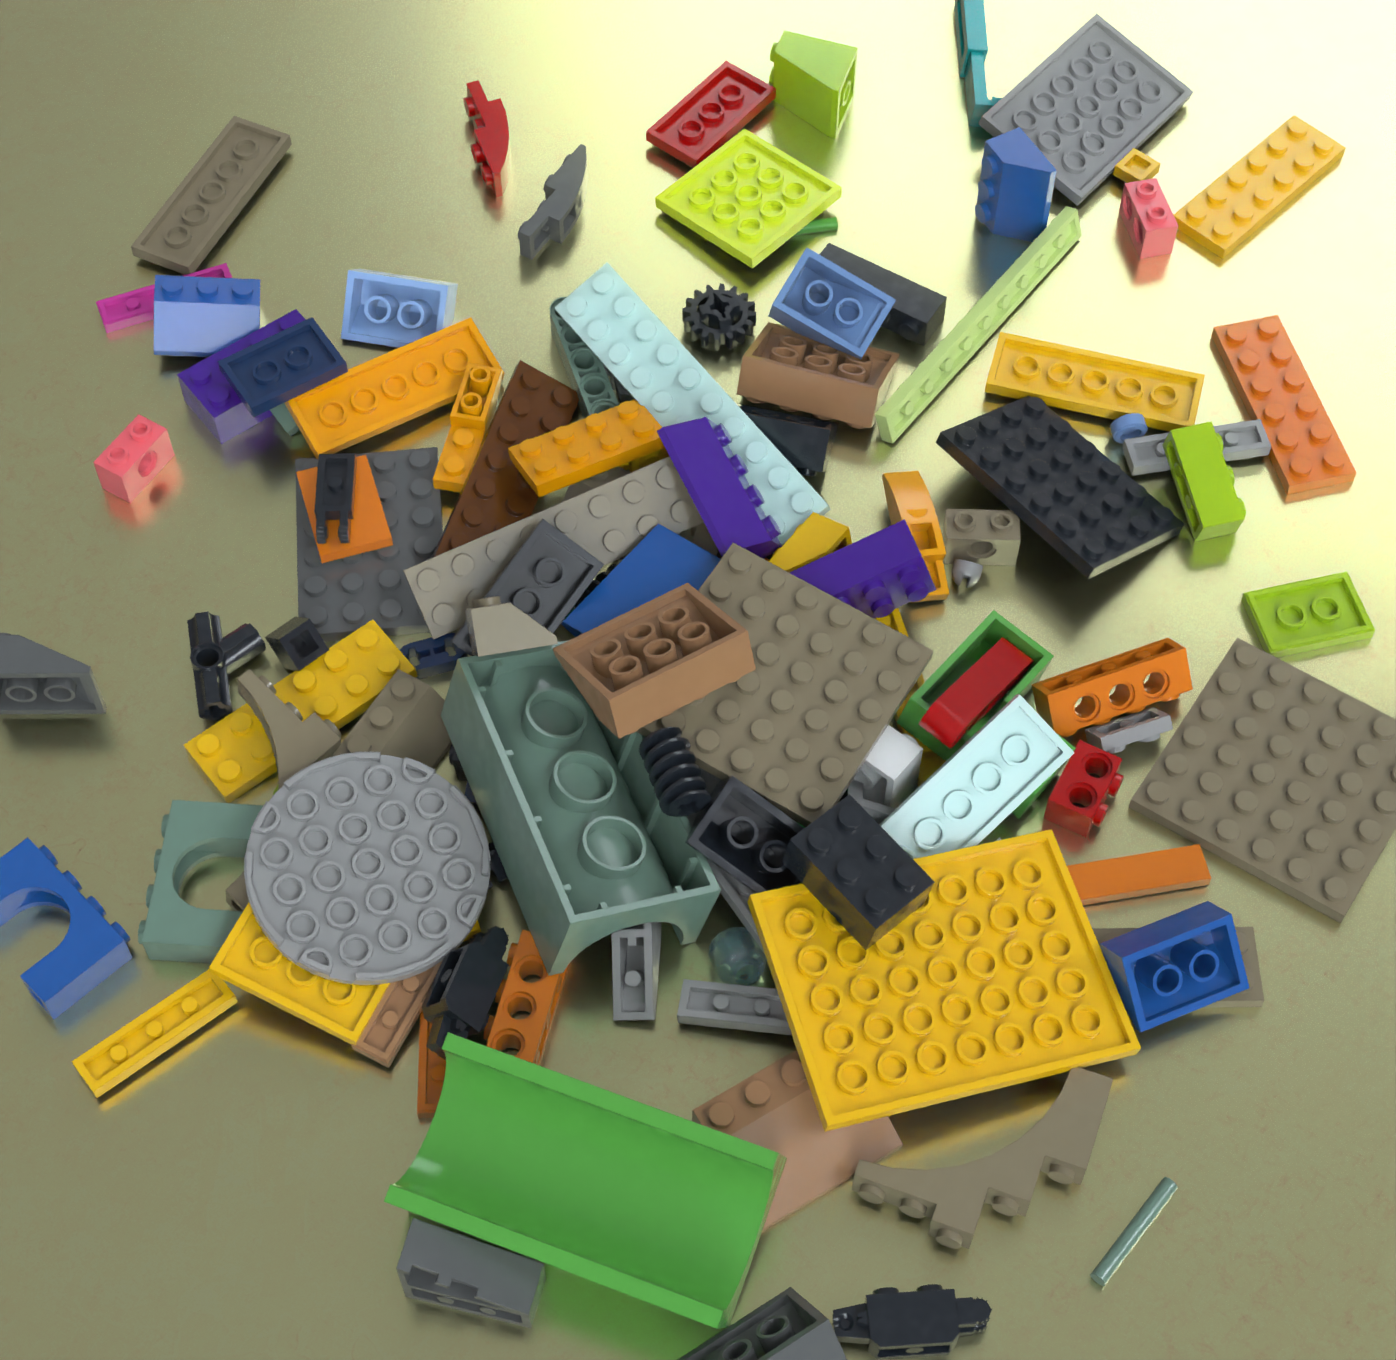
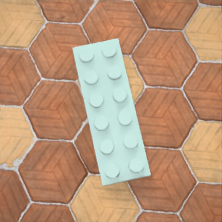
[879,694,1075,859]

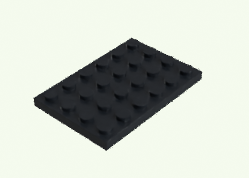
[936,396,1184,579]

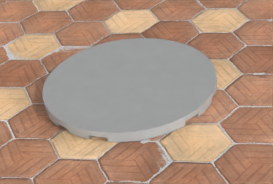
[244,752,490,985]

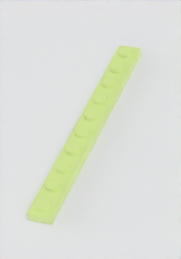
[875,206,1082,444]

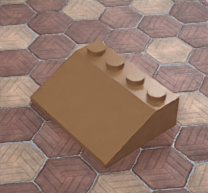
[736,322,900,429]
[553,583,756,739]
[692,1049,903,1232]

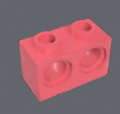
[1119,178,1178,259]

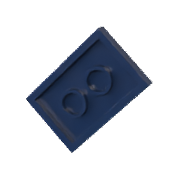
[218,317,348,418]

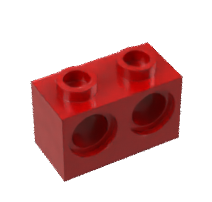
[1043,740,1124,838]

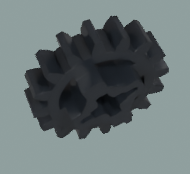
[682,283,756,351]

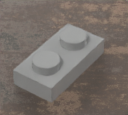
[1085,707,1173,754]

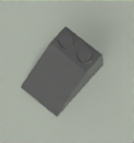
[0,633,107,714]

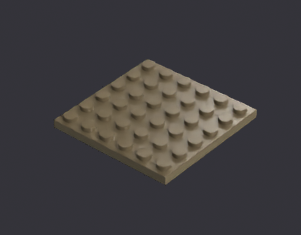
[636,543,933,827]
[1129,637,1396,923]

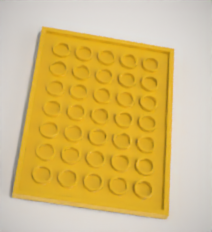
[747,829,1141,1132]

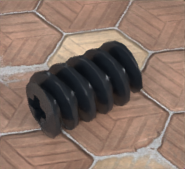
[639,727,712,817]

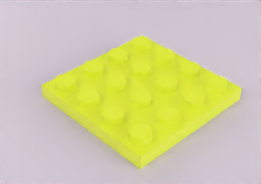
[655,128,842,269]

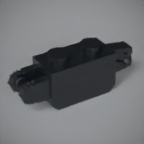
[422,926,509,1060]
[832,1284,992,1360]

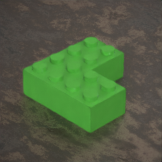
[896,610,1076,818]

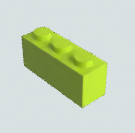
[1162,421,1246,541]

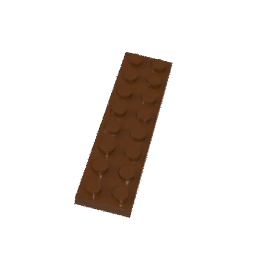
[432,360,579,558]

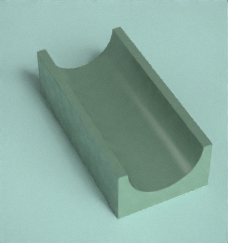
[441,640,721,976]

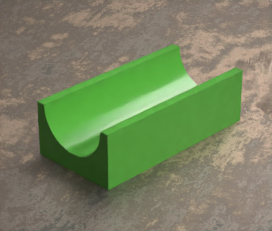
[384,1032,787,1329]

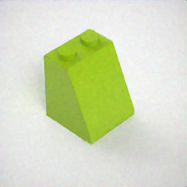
[769,30,858,139]

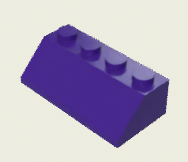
[657,417,782,559]

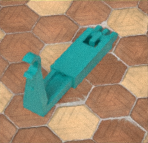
[954,0,1002,127]

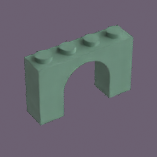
[138,800,263,964]

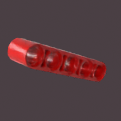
[918,637,1034,749]

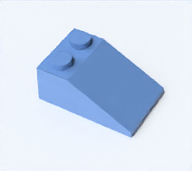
[768,247,896,359]

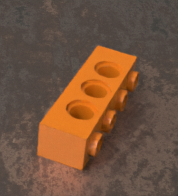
[1031,638,1193,737]
[484,929,570,1065]

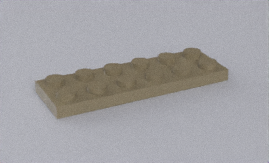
[131,116,292,275]

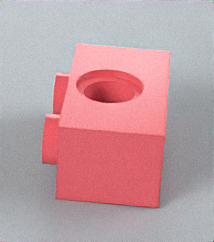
[93,414,175,503]

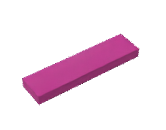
[96,263,232,333]

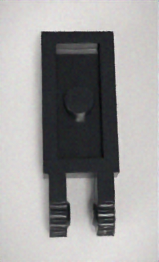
[314,453,357,544]

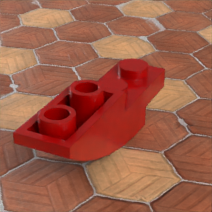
[463,80,511,198]

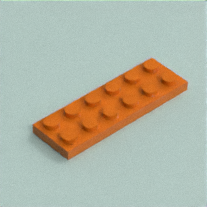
[1211,315,1357,495]

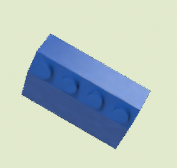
[561,523,721,637]

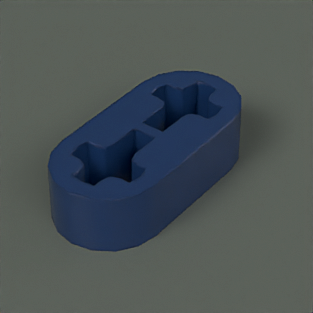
[400,633,468,680]

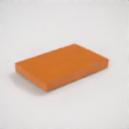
[296,455,393,563]

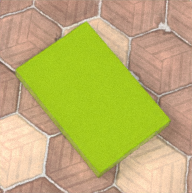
[1241,571,1375,658]

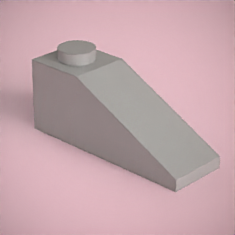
[612,922,661,1020]

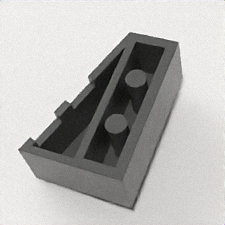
[396,1218,546,1328]

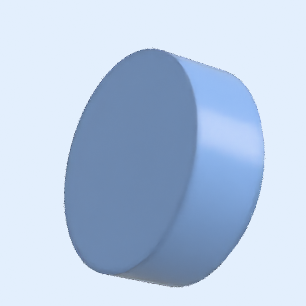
[1110,413,1148,444]

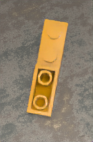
[433,363,502,493]
[882,471,950,603]

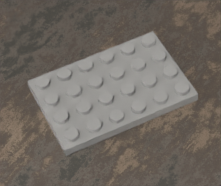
[979,13,1194,206]

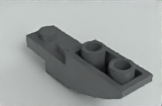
[518,144,588,260]

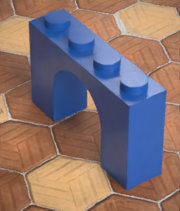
[0,837,133,1020]

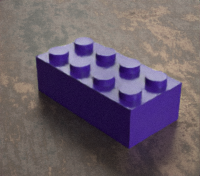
[177,309,306,444]
[790,519,936,618]

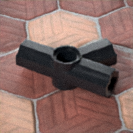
[187,611,266,722]

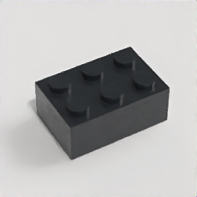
[782,794,935,950]

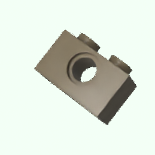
[942,509,1021,566]

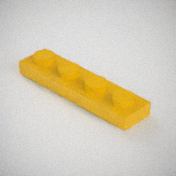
[72,969,238,1098]

